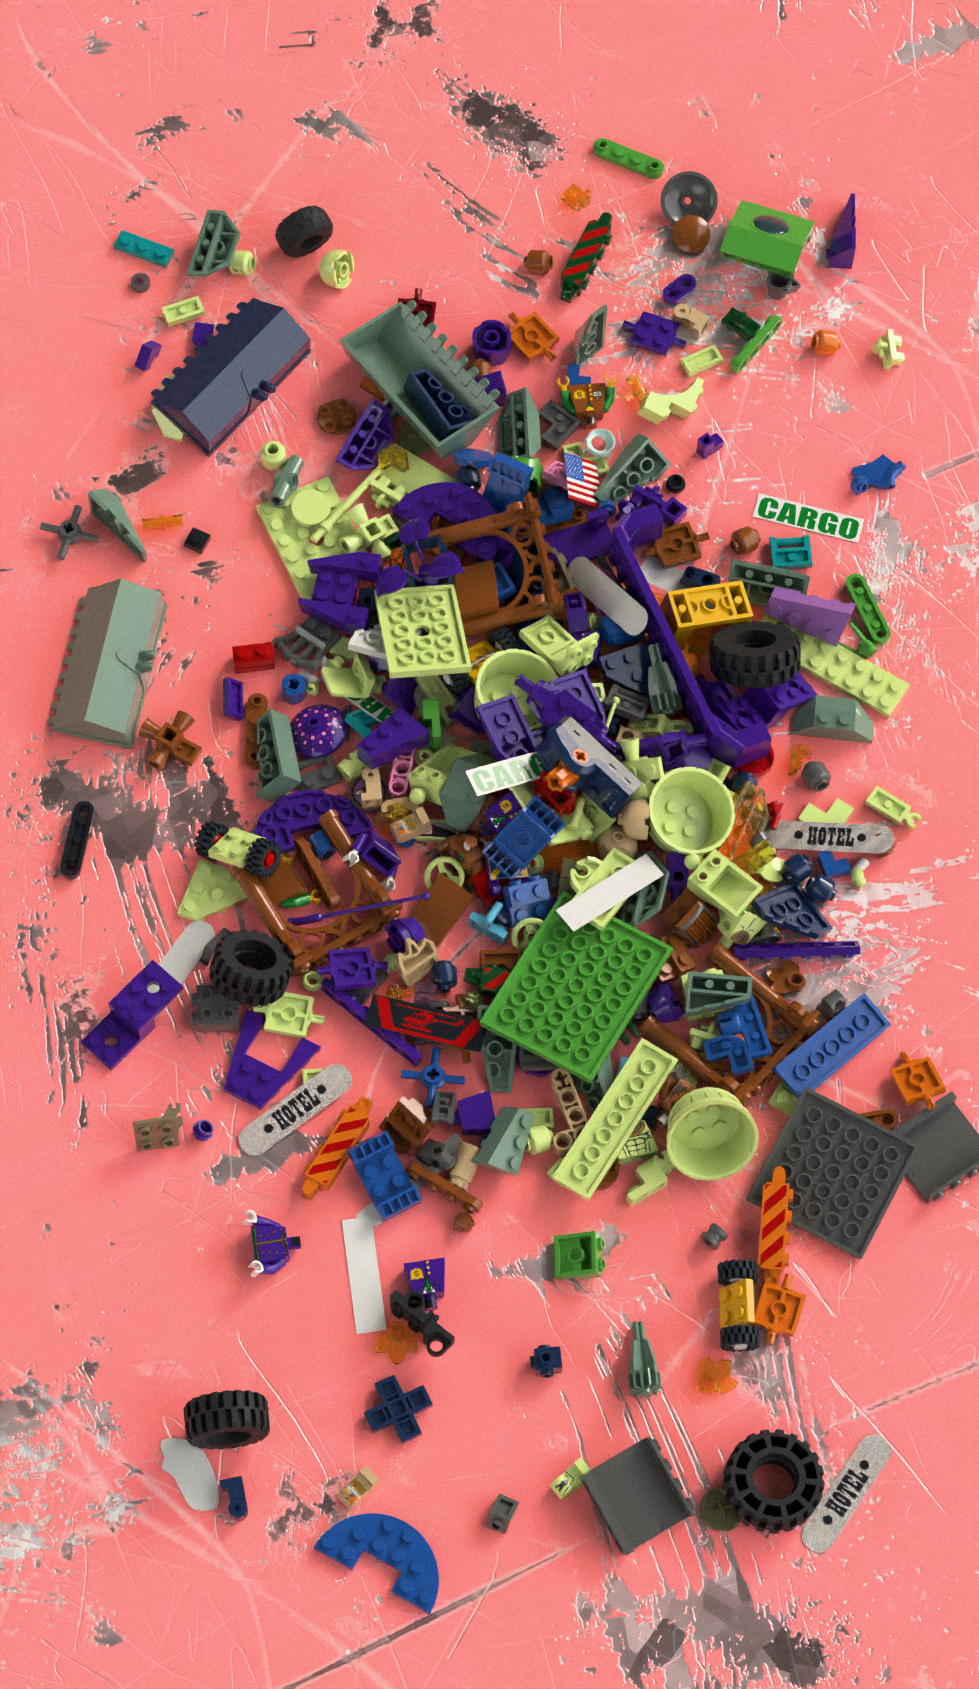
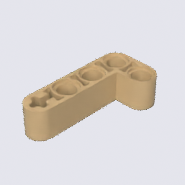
[551,1068,588,1157]

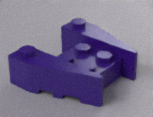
[298,552,384,635]

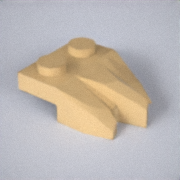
[396,938,439,988]

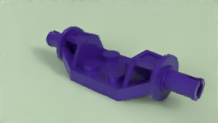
[514,674,621,756]
[612,728,708,772]

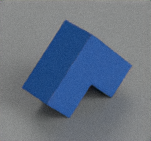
[567,364,591,389]
[817,851,851,879]

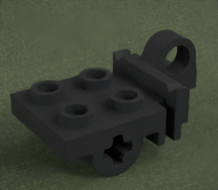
[390,1289,455,1357]

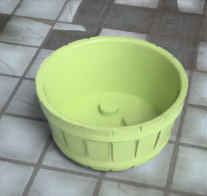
[474,649,558,732]
[648,767,735,855]
[666,1087,759,1181]

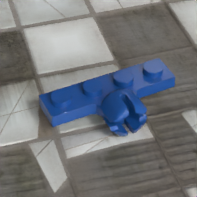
[716,976,772,1060]

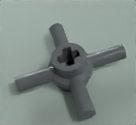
[40,505,99,560]

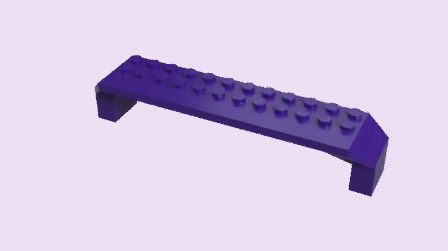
[609,503,772,768]

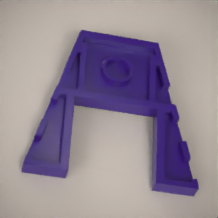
[224,1009,321,1110]

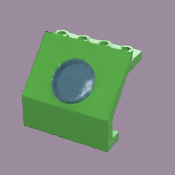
[720,200,815,279]

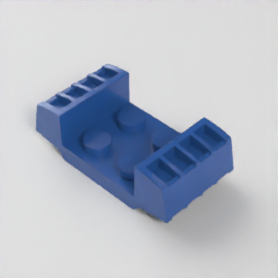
[483,452,534,535]
[482,796,566,881]
[346,1130,422,1222]

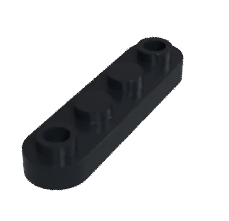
[60,801,95,879]

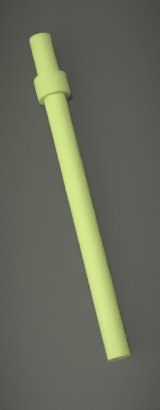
[310,458,391,543]

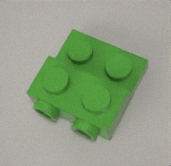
[418,698,441,754]
[554,1231,606,1280]

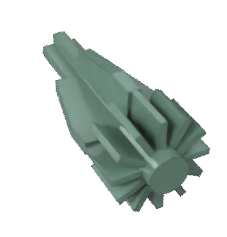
[648,643,683,717]
[628,1321,662,1398]

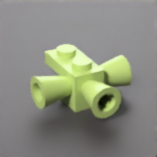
[340,503,399,562]
[619,737,664,801]

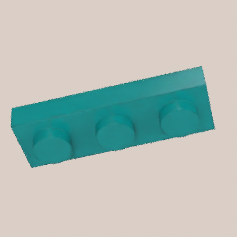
[114,230,175,268]

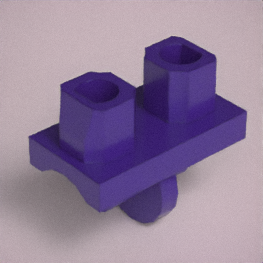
[630,484,666,510]

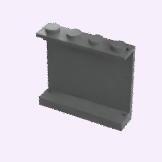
[893,1091,979,1203]
[579,1436,695,1556]

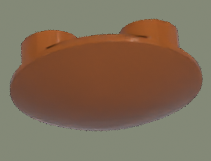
[672,215,710,253]
[317,399,356,435]

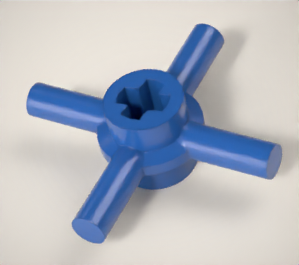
[401,1046,465,1109]

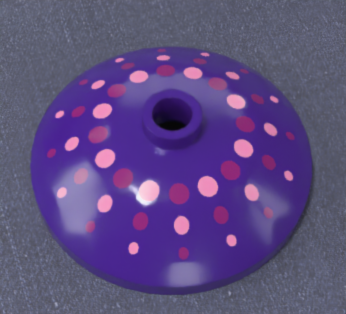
[290,704,348,758]

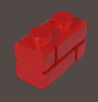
[232,642,275,674]

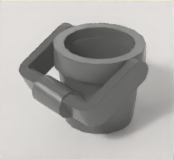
[767,271,801,300]

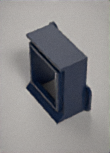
[402,534,453,587]

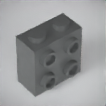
[192,985,239,1032]

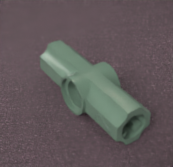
[268,455,304,508]

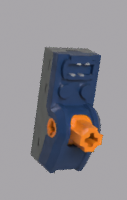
[535,716,643,819]

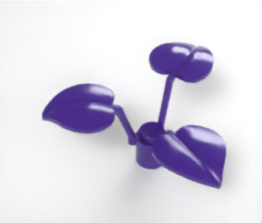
[375,517,464,598]

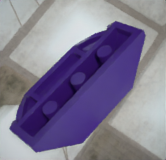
[335,398,395,471]

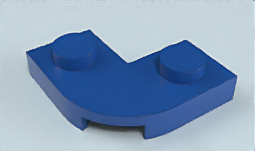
[703,1034,755,1076]

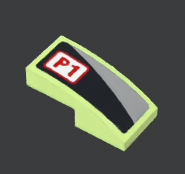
[415,819,460,844]

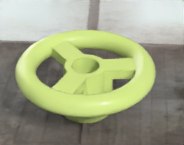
[424,856,465,889]
[511,918,544,954]

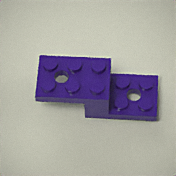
[714,672,818,731]
[81,960,184,1071]

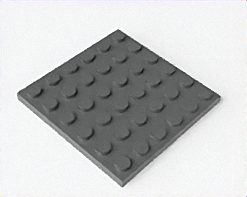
[746,1087,920,1260]

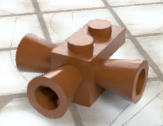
[139,710,202,771]

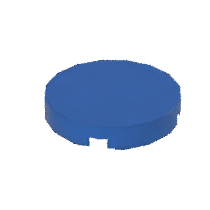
[453,448,493,468]

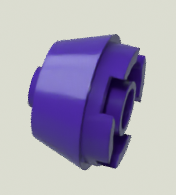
[384,916,425,953]
[647,982,685,1024]

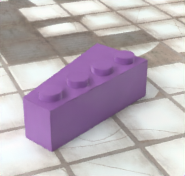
[763,587,856,646]

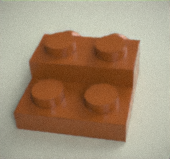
[655,933,697,985]

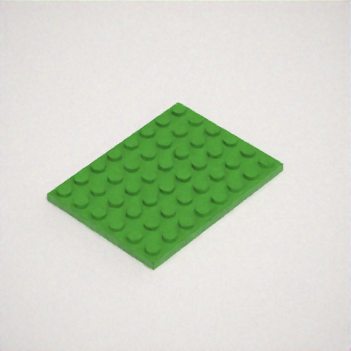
[480,891,673,1084]

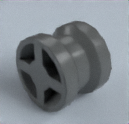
[700,1223,728,1250]

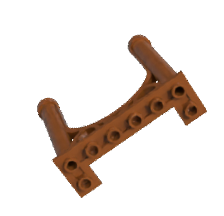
[422,492,565,637]
[229,809,403,978]
[639,943,820,1108]

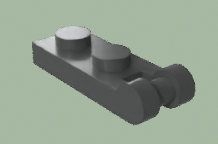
[432,1091,457,1125]

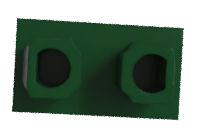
[721,307,761,342]

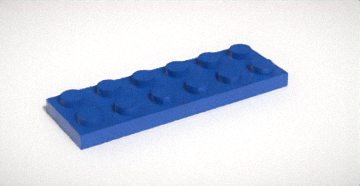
[772,993,891,1100]

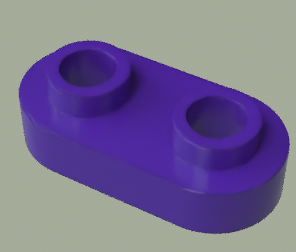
[662,274,697,305]

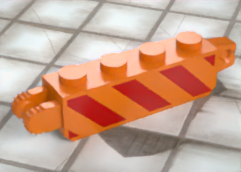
[302,1096,373,1200]
[758,1166,793,1285]

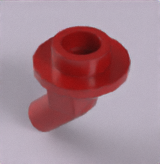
[764,800,783,830]

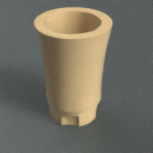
[447,1142,480,1191]

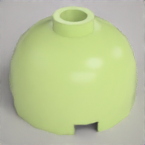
[318,249,354,289]

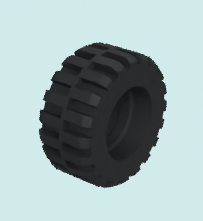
[209,929,293,1007]
[183,1390,270,1449]

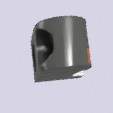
[816,989,846,1022]

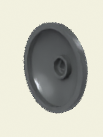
[660,171,718,225]

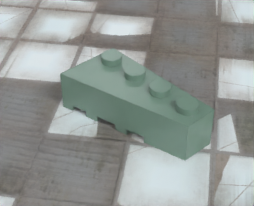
[256,709,301,803]

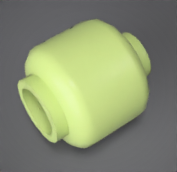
[228,250,257,276]
[260,441,286,470]
[525,1124,554,1155]

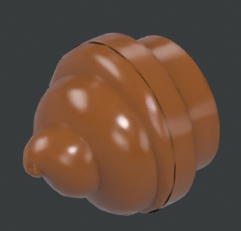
[453,1211,476,1233]

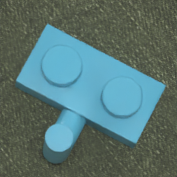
[468,901,508,946]

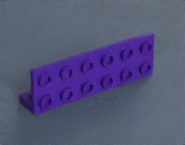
[495,508,612,576]

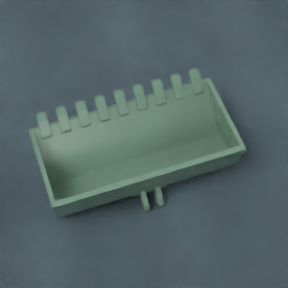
[339,300,500,459]
[47,578,168,749]

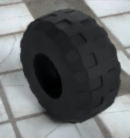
[275,205,333,258]

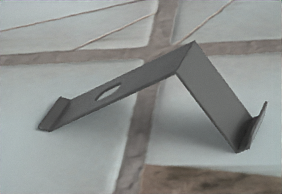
[198,928,230,966]

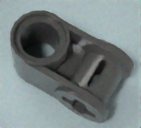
[415,1138,456,1171]

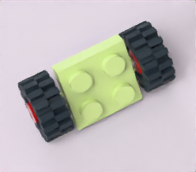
[194,821,281,878]

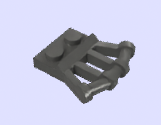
[272,616,342,672]

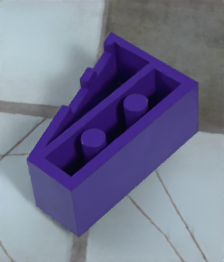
[357,707,430,770]

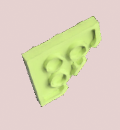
[177,859,258,922]

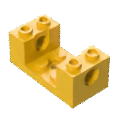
[659,580,753,641]

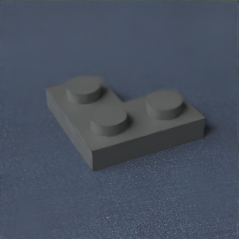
[539,399,581,451]

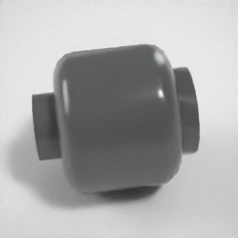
[801,761,831,792]

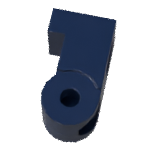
[680,566,720,588]
[220,1476,248,1521]

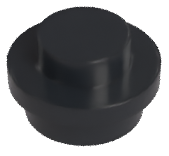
[666,474,686,494]

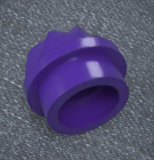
[192,1120,214,1141]

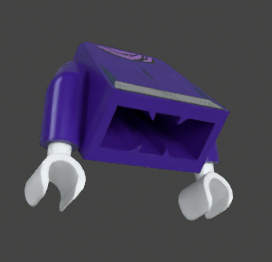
[342,829,402,892]

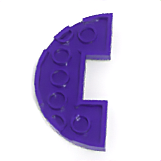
[391,482,499,561]
[253,790,375,854]

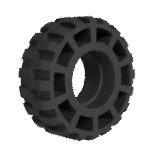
[709,621,801,688]
[722,1429,825,1534]

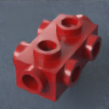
[533,770,576,817]

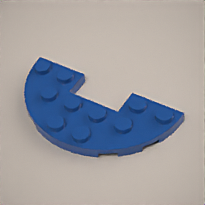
[314,1513,439,1614]

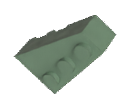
[684,971,753,1018]
[470,1106,534,1176]

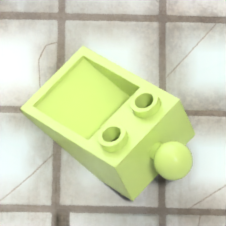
[407,743,476,806]
[684,849,763,918]

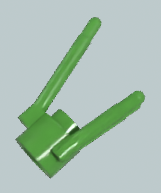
[838,620,878,660]

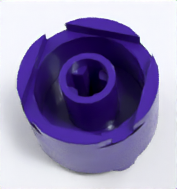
[472,320,511,365]

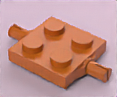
[508,311,560,362]
[890,1051,946,1110]
[752,1274,806,1345]

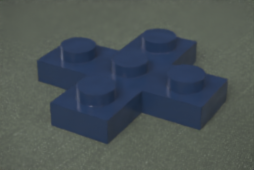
[364,1375,433,1444]

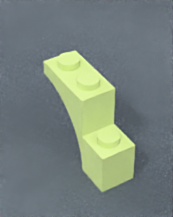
[637,377,704,425]

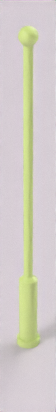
[568,696,620,830]

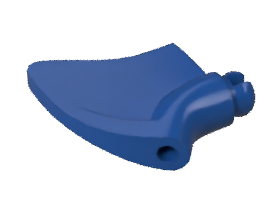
[851,454,906,490]

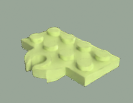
[570,848,635,931]

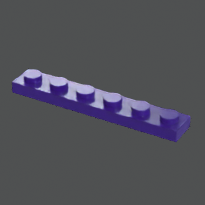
[733,941,860,961]
[321,977,422,1068]

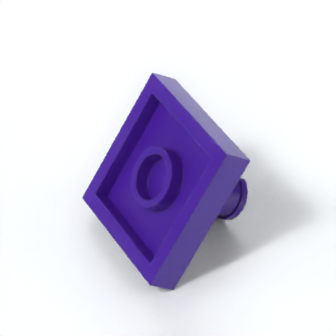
[381,676,418,716]

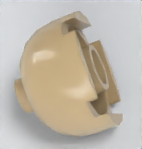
[618,799,649,840]
[597,824,638,860]

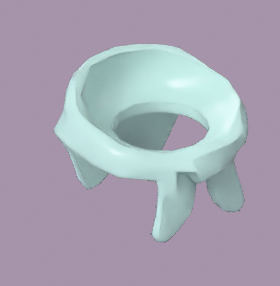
[583,429,616,458]

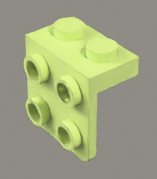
[321,653,376,698]

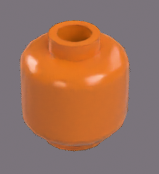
[811,330,841,356]

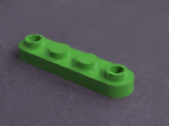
[593,138,664,179]
[730,314,783,374]
[845,574,891,645]

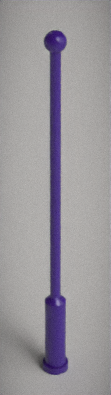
[287,892,430,926]

